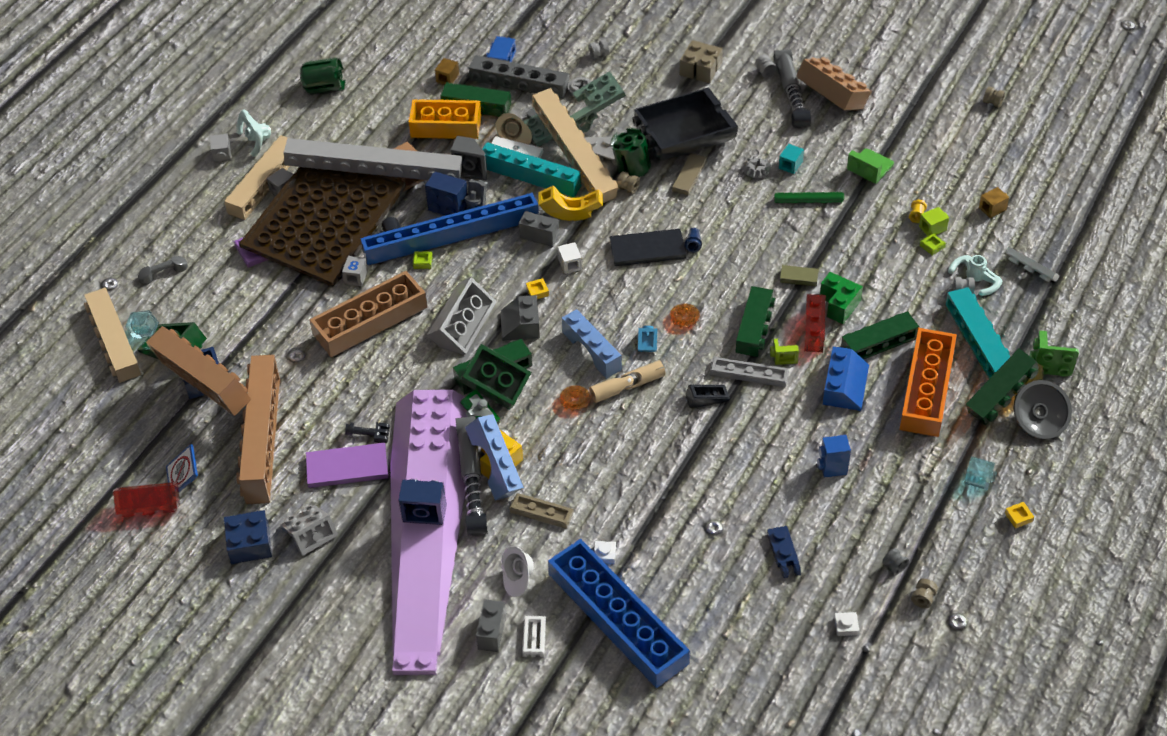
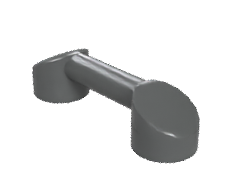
[138,256,188,285]

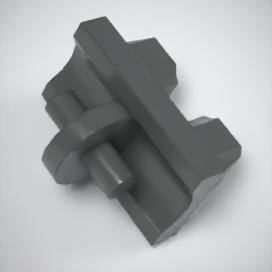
[465,179,488,210]

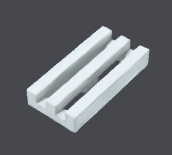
[522,616,546,657]

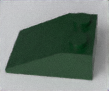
[137,322,207,359]

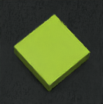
[919,233,946,256]
[413,251,433,269]

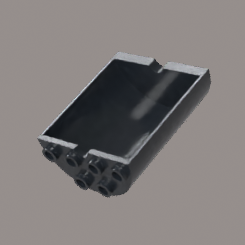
[632,87,738,163]

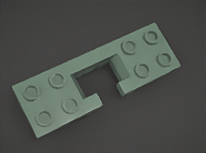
[524,71,626,147]

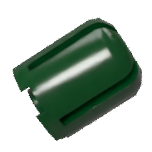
[300,57,345,95]
[611,128,651,178]

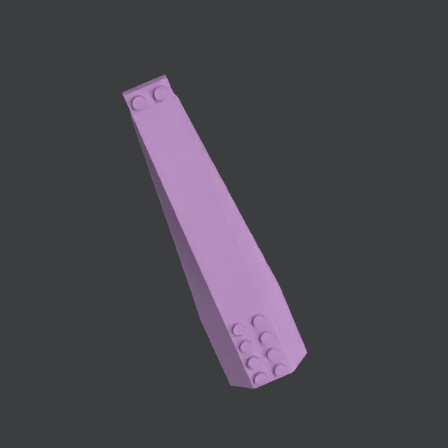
[391,390,468,675]

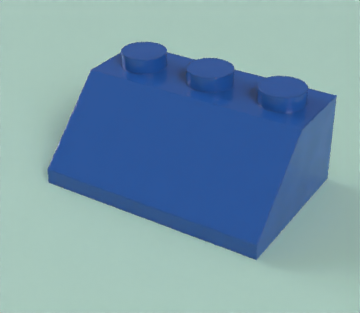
[823,346,869,411]

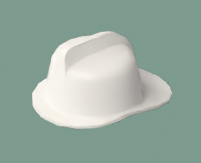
[501,546,534,597]

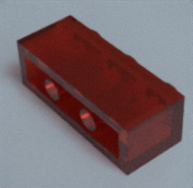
[804,294,826,353]
[113,482,180,517]

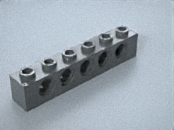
[468,55,569,99]

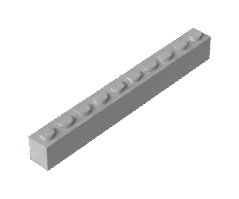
[283,138,462,180]

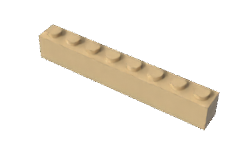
[532,88,618,203]

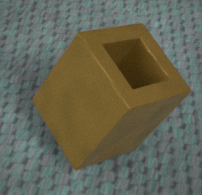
[435,58,459,85]
[979,187,1009,218]

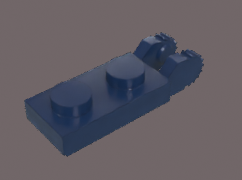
[767,526,801,578]

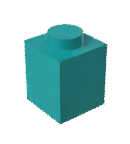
[778,143,804,174]

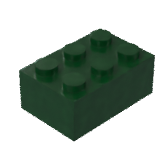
[459,344,532,410]

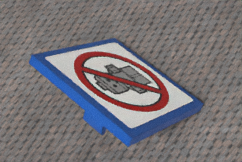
[166,444,198,498]

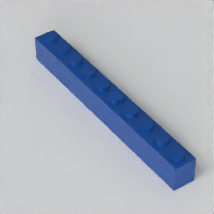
[360,193,539,265]

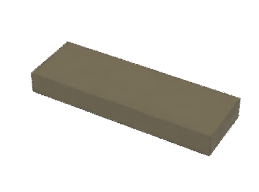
[672,153,707,196]
[509,493,574,529]

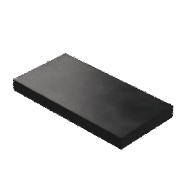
[609,228,686,266]

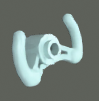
[236,110,271,157]
[948,255,1002,296]

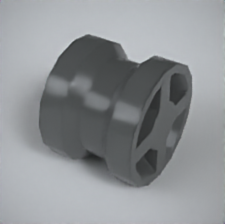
[882,548,909,575]

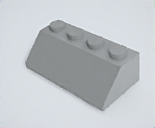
[427,277,497,355]

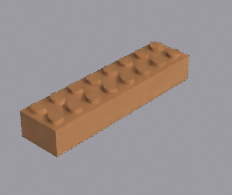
[236,355,280,504]

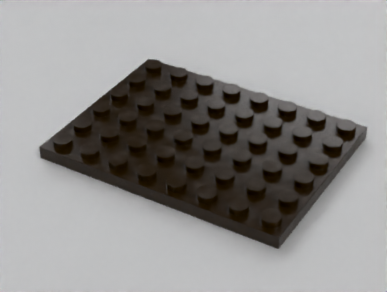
[239,167,406,287]

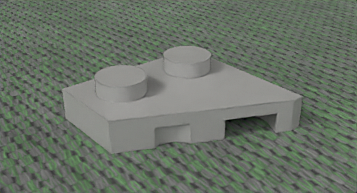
[584,137,616,165]

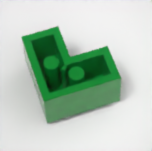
[819,272,863,324]

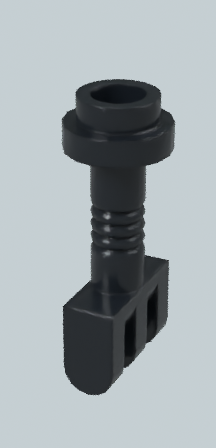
[345,422,390,443]

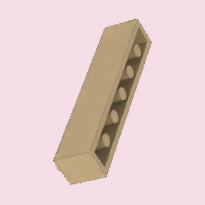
[224,135,290,220]
[83,287,141,383]

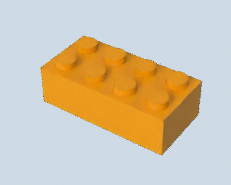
[409,99,481,139]

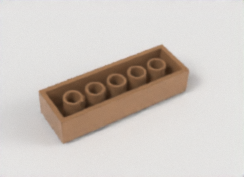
[309,271,427,357]
[146,326,251,416]

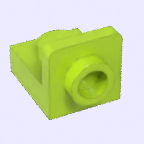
[770,339,799,365]

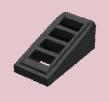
[685,385,730,408]

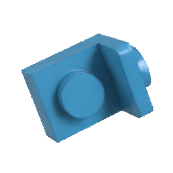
[638,325,658,352]

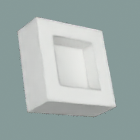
[595,541,616,564]
[834,612,859,636]

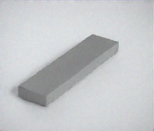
[710,357,789,387]

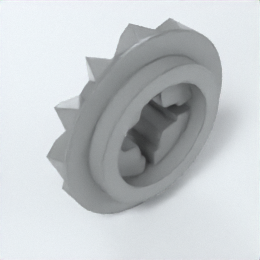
[568,77,592,96]
[743,156,771,178]

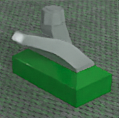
[460,389,500,423]

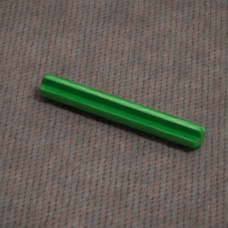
[774,192,844,203]

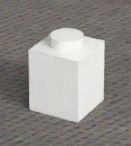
[558,243,582,274]

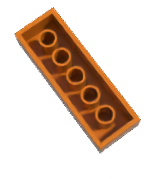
[899,328,957,437]

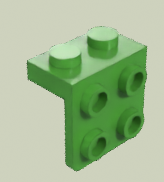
[847,148,894,184]
[1029,330,1079,376]

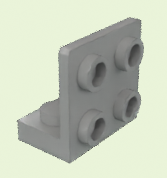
[280,505,338,555]

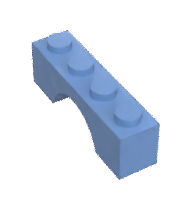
[562,309,622,379]
[465,414,524,500]

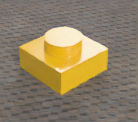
[526,278,549,299]
[1005,502,1035,529]

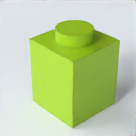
[919,207,949,236]

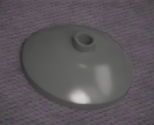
[1013,380,1072,439]

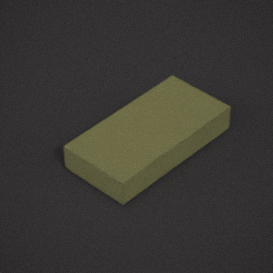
[780,265,819,287]

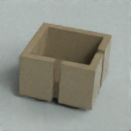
[679,40,723,83]

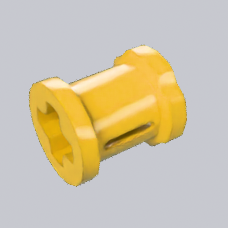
[909,199,927,223]

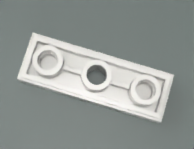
[492,136,543,158]
[1006,247,1060,282]

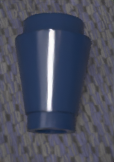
[684,228,702,253]

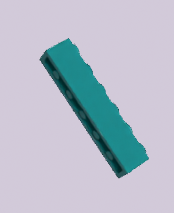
[482,142,582,197]
[945,287,1010,379]

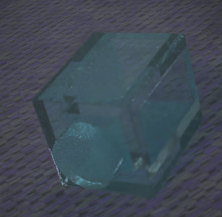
[125,310,159,339]
[964,456,997,490]

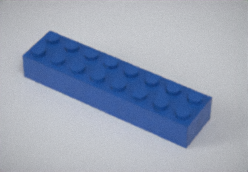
[548,539,690,688]

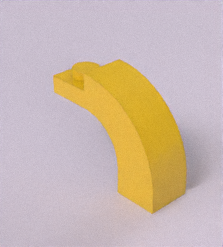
[538,185,603,221]

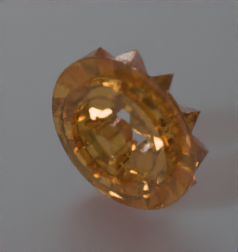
[670,304,700,329]
[560,385,591,412]

